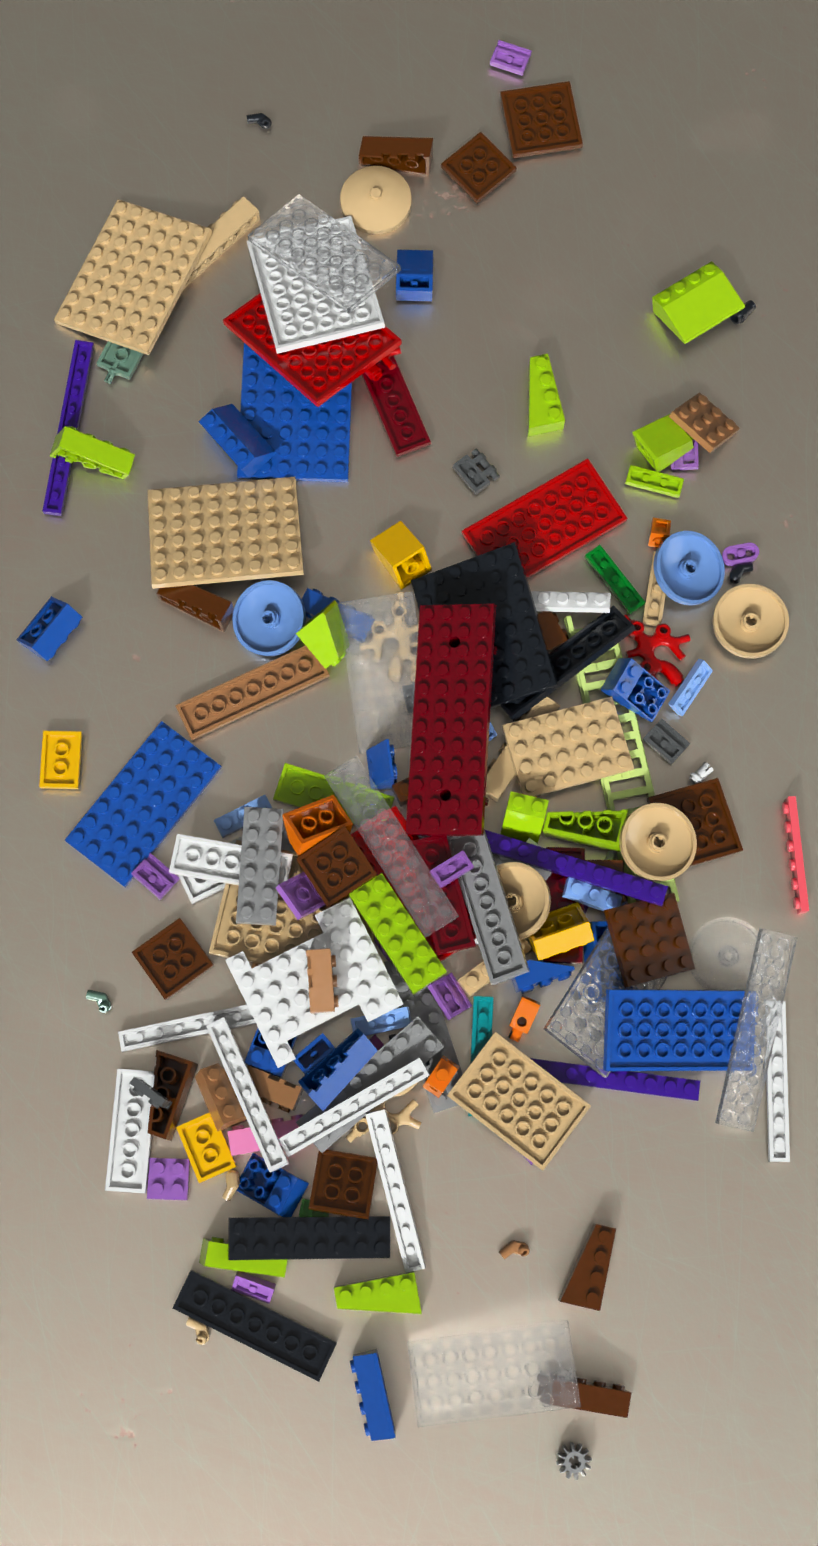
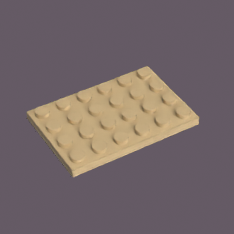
[502,696,634,797]
[447,1032,591,1171]

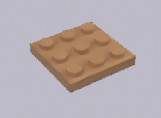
[669,392,740,453]

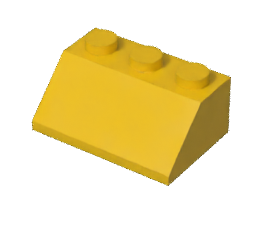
[528,902,594,960]

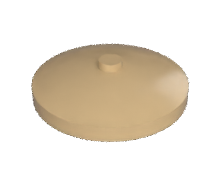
[340,166,411,234]
[712,584,789,659]
[619,803,697,882]
[496,862,551,940]

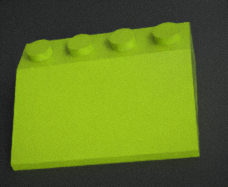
[652,261,745,344]

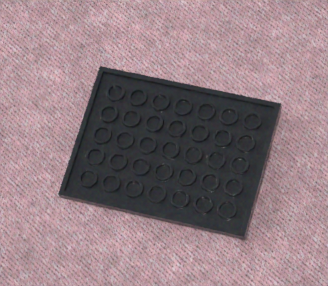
[411,542,558,709]

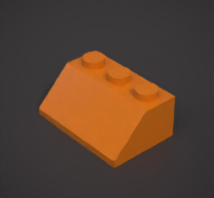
[282,795,353,857]

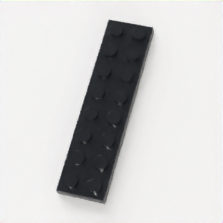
[500,605,636,722]
[228,1216,390,1260]
[173,1270,337,1382]

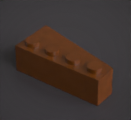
[359,136,433,176]
[156,585,234,632]
[147,1050,198,1141]
[558,1224,616,1311]
[537,1373,632,1418]

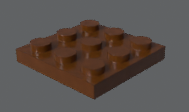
[441,132,517,203]
[296,826,378,908]
[132,918,214,1000]
[308,1149,378,1219]

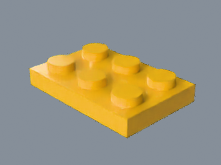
[39,731,83,789]
[176,1113,237,1183]

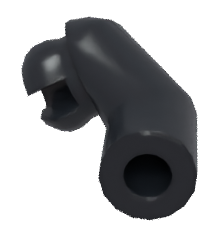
[246,113,272,129]
[729,562,753,584]

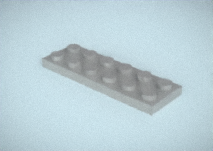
[236,807,284,926]

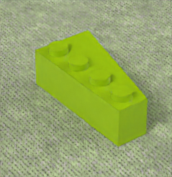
[528,354,565,437]
[50,426,135,479]
[543,809,629,852]
[199,1237,288,1278]
[334,1271,422,1314]

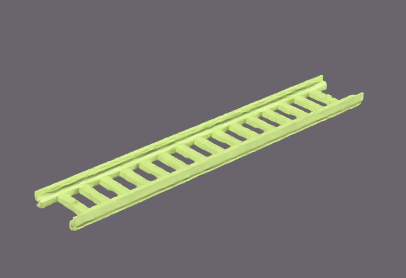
[563,615,680,903]

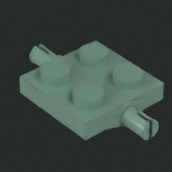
[97,341,144,384]

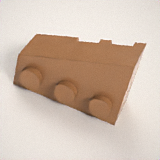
[306,948,339,1014]
[195,1063,247,1132]
[247,1065,304,1113]

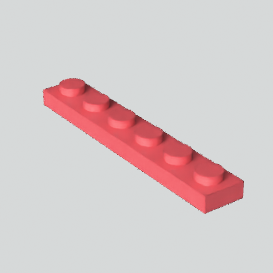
[782,796,809,914]

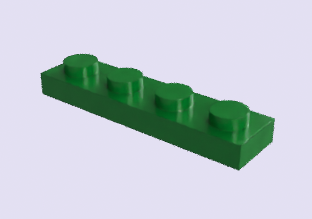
[584,545,645,615]

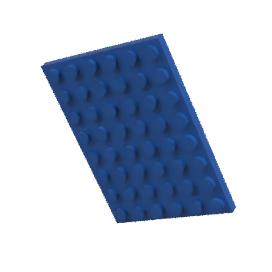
[237,343,352,482]

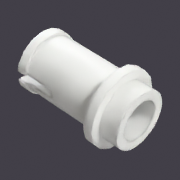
[689,762,713,785]

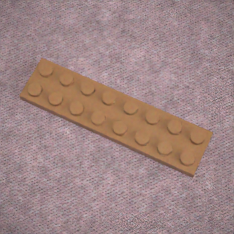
[175,645,330,740]

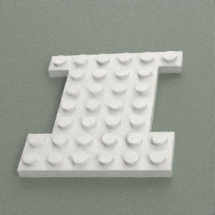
[225,898,403,1068]

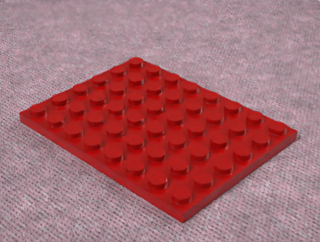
[223,293,402,407]

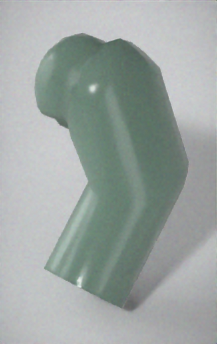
[86,990,111,1013]

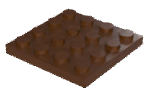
[500,81,583,158]
[646,778,743,867]
[604,893,695,988]

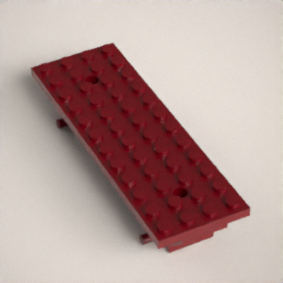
[406,604,497,836]

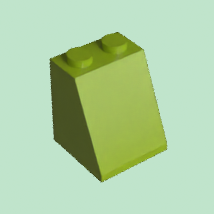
[632,414,694,472]
[296,600,350,669]
[500,791,549,844]

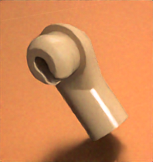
[222,1169,240,1201]
[186,1317,210,1345]

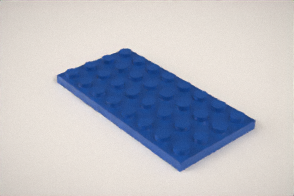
[65,721,222,888]
[603,989,755,1071]

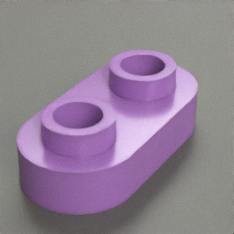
[721,542,759,566]

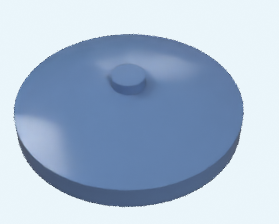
[653,531,725,606]
[232,580,306,656]

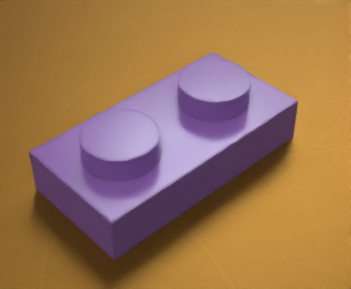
[430,850,474,889]
[231,1271,276,1304]

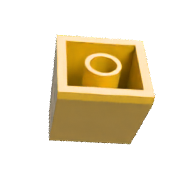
[370,521,432,590]

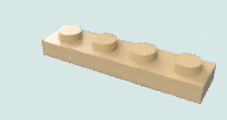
[642,551,666,626]

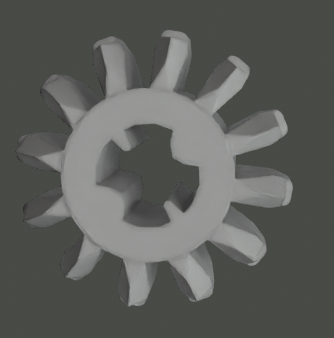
[556,1442,592,1480]

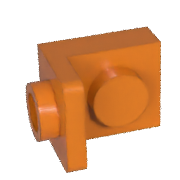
[648,518,671,548]

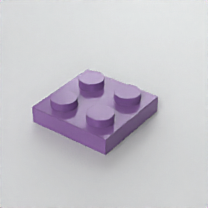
[276,872,326,920]
[147,1158,190,1200]

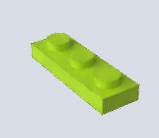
[625,465,684,498]

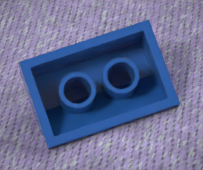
[17,596,83,661]

